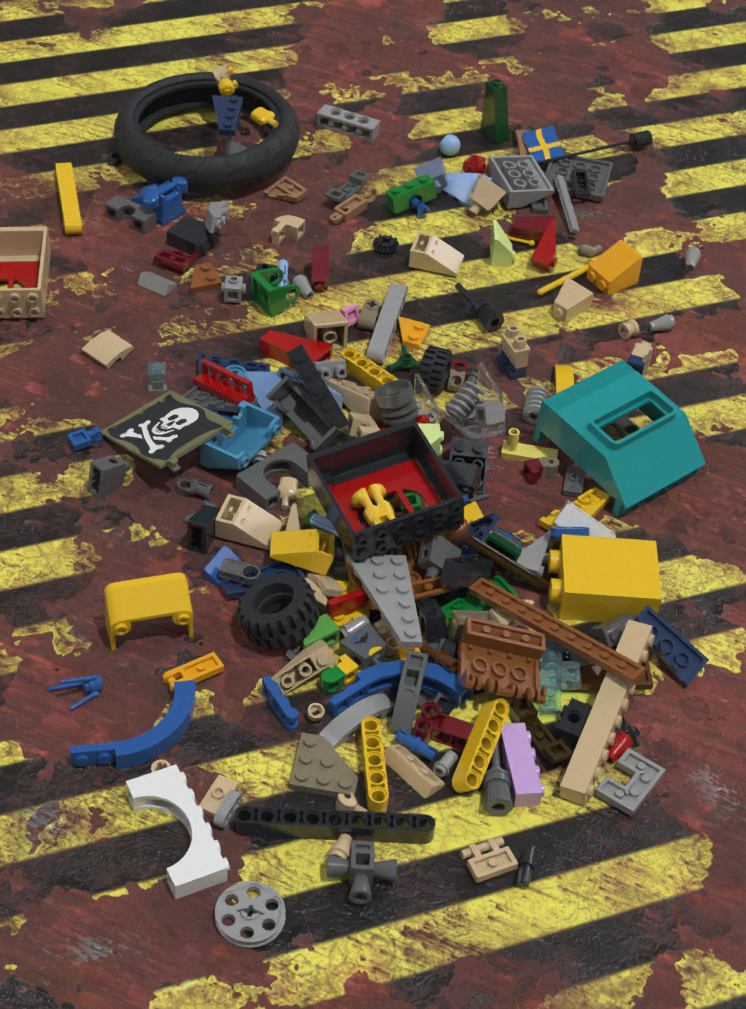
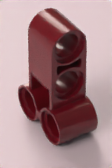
[413,701,474,751]

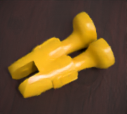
[351,484,395,527]

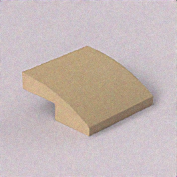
[82,330,134,369]

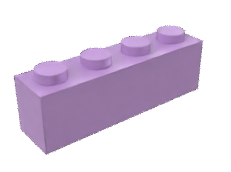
[499,723,545,807]

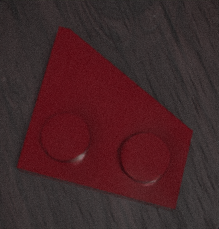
[153,249,199,272]

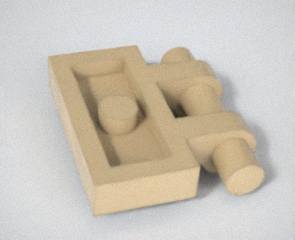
[460,837,518,883]

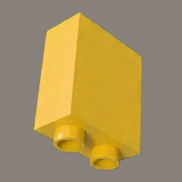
[548,534,662,623]

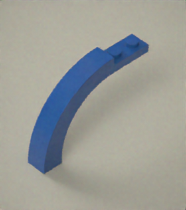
[328,660,474,719]
[70,680,196,769]

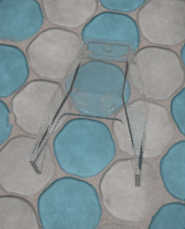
[414,362,506,441]

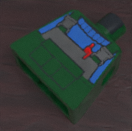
[484,528,523,562]

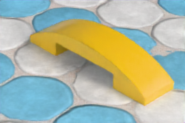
[554,364,574,394]

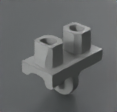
[314,359,346,380]

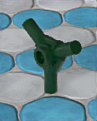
[386,345,420,372]

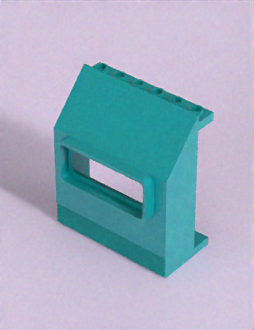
[533,360,706,517]

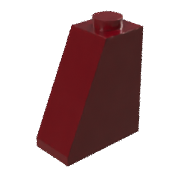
[509,216,556,245]
[311,245,330,291]

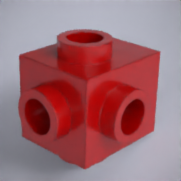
[462,155,486,174]

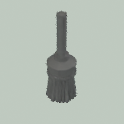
[483,739,513,817]

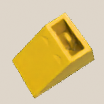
[269,529,335,576]

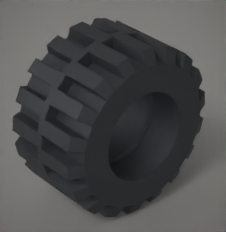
[417,345,453,394]

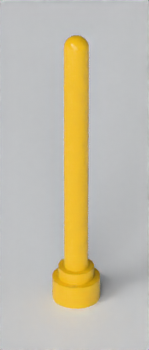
[537,257,597,296]

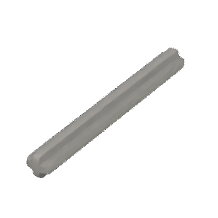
[555,175,580,235]

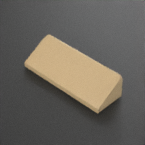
[384,744,445,799]

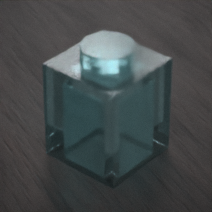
[148,362,167,391]

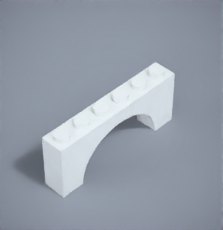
[126,765,230,900]

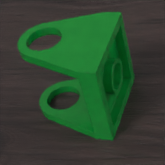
[251,268,301,318]

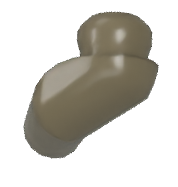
[578,244,603,257]

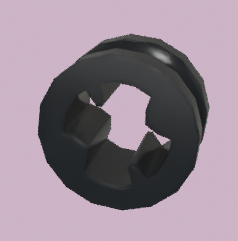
[108,152,122,166]

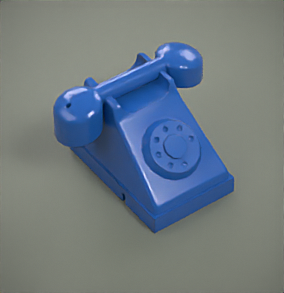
[130,176,188,227]

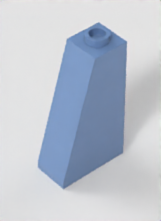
[246,371,283,429]

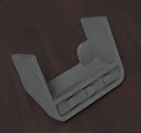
[265,376,347,452]

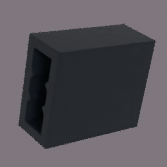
[167,215,219,259]

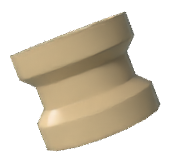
[618,319,639,340]

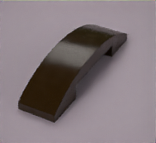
[509,699,573,764]

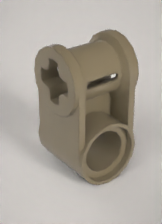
[357,299,380,331]

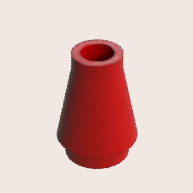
[607,732,633,764]

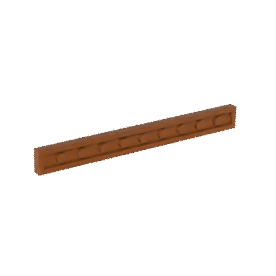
[468,577,646,685]

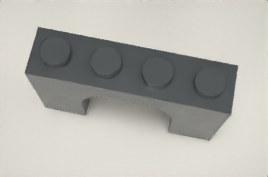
[236,442,311,512]

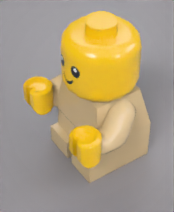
[212,65,239,96]

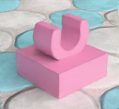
[340,304,359,326]

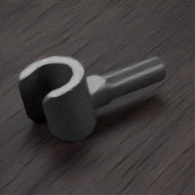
[465,492,490,504]
[285,643,303,663]

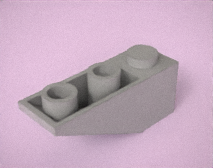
[513,531,554,582]

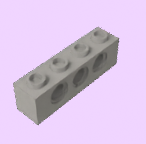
[317,104,380,142]

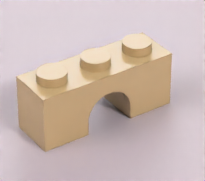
[345,412,380,439]

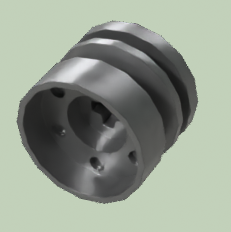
[374,380,419,426]

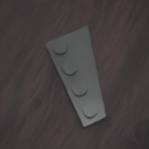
[183,386,258,413]

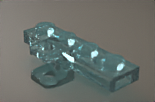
[539,637,581,715]

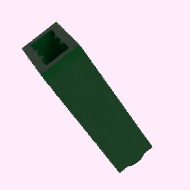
[480,79,509,144]

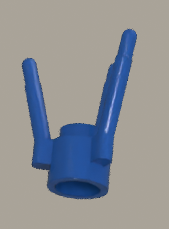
[48,674,103,711]

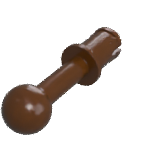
[419,638,458,672]

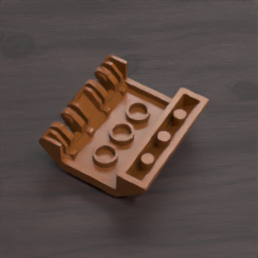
[345,541,451,610]
[458,616,547,704]

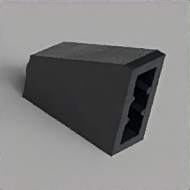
[187,505,220,554]

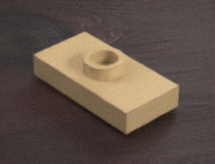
[199,775,239,818]

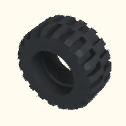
[237,572,320,650]

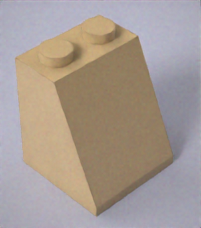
[304,310,348,351]

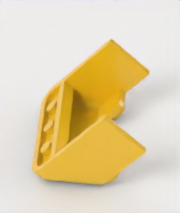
[104,573,193,650]

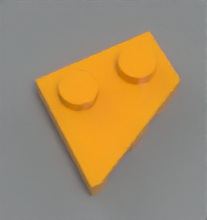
[398,316,430,350]

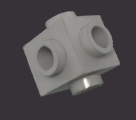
[221,275,246,303]

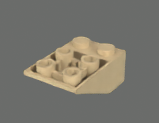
[409,232,464,276]
[215,494,283,550]

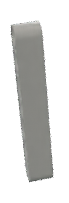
[366,283,408,364]

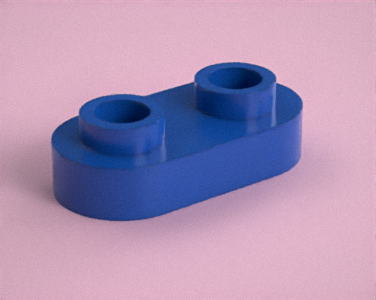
[550,527,590,540]

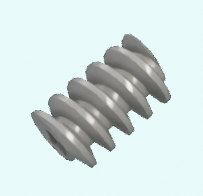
[445,381,484,423]
[522,386,549,425]

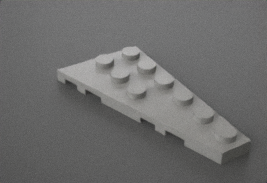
[346,555,423,648]

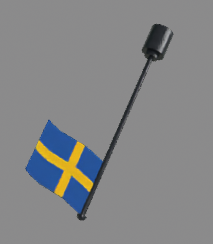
[522,126,653,165]

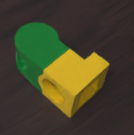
[320,654,359,693]

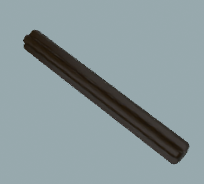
[466,536,550,594]

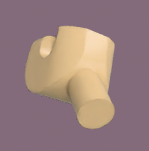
[335,792,368,812]

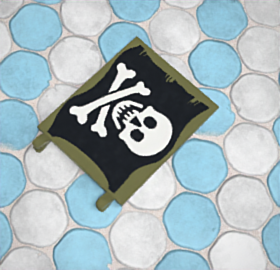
[100,390,235,472]

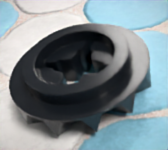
[373,234,399,253]

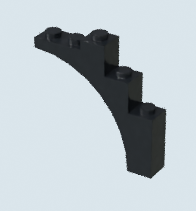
[286,344,350,429]

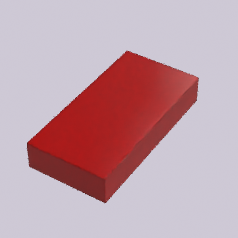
[326,589,366,618]

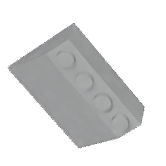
[486,155,555,209]

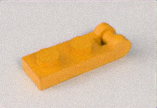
[162,652,224,694]

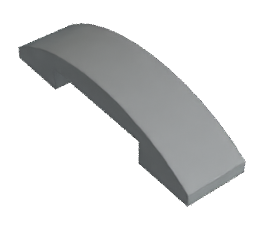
[319,693,395,749]

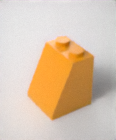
[586,240,643,296]

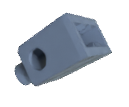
[413,156,448,194]

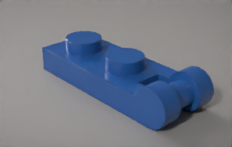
[262,675,299,732]

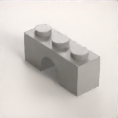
[460,399,506,425]

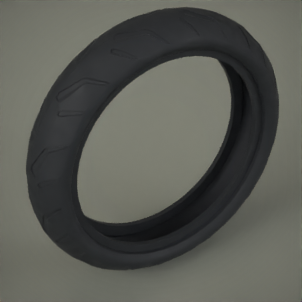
[114,72,300,194]

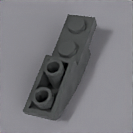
[390,650,428,734]

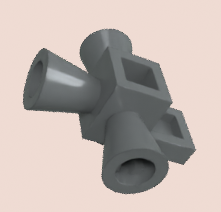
[327,840,397,904]

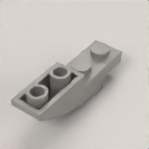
[205,200,230,233]

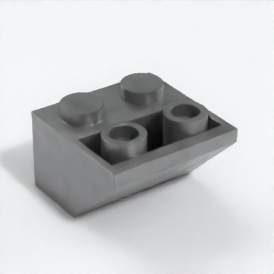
[590,614,648,651]

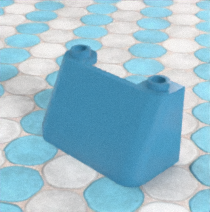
[200,400,281,470]

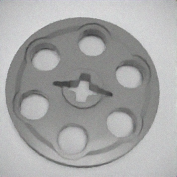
[215,881,286,948]

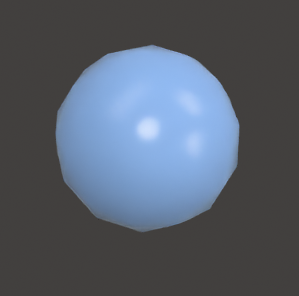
[439,134,461,156]

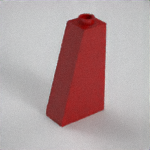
[259,330,332,369]

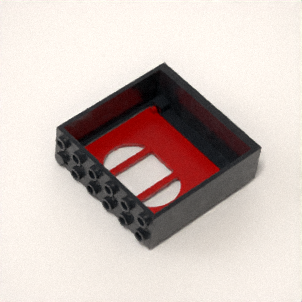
[306,419,464,562]

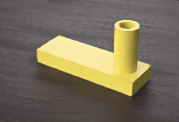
[501,428,558,462]

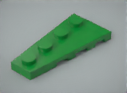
[441,574,519,624]

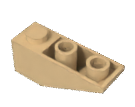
[273,639,336,695]

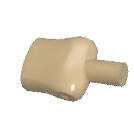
[277,477,299,510]

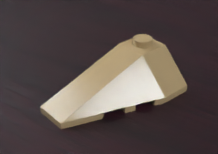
[324,378,381,420]

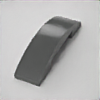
[325,169,370,203]

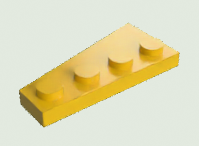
[538,487,611,531]

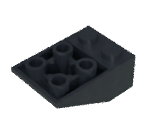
[449,437,489,494]

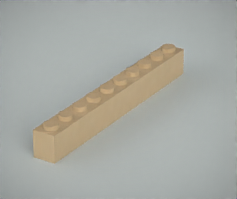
[560,620,655,805]

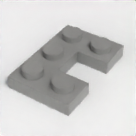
[594,748,666,816]

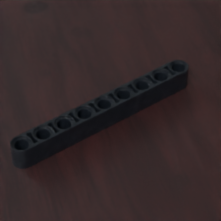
[234,806,436,844]

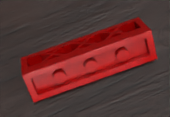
[192,359,255,407]

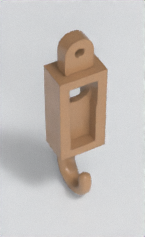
[330,187,377,224]

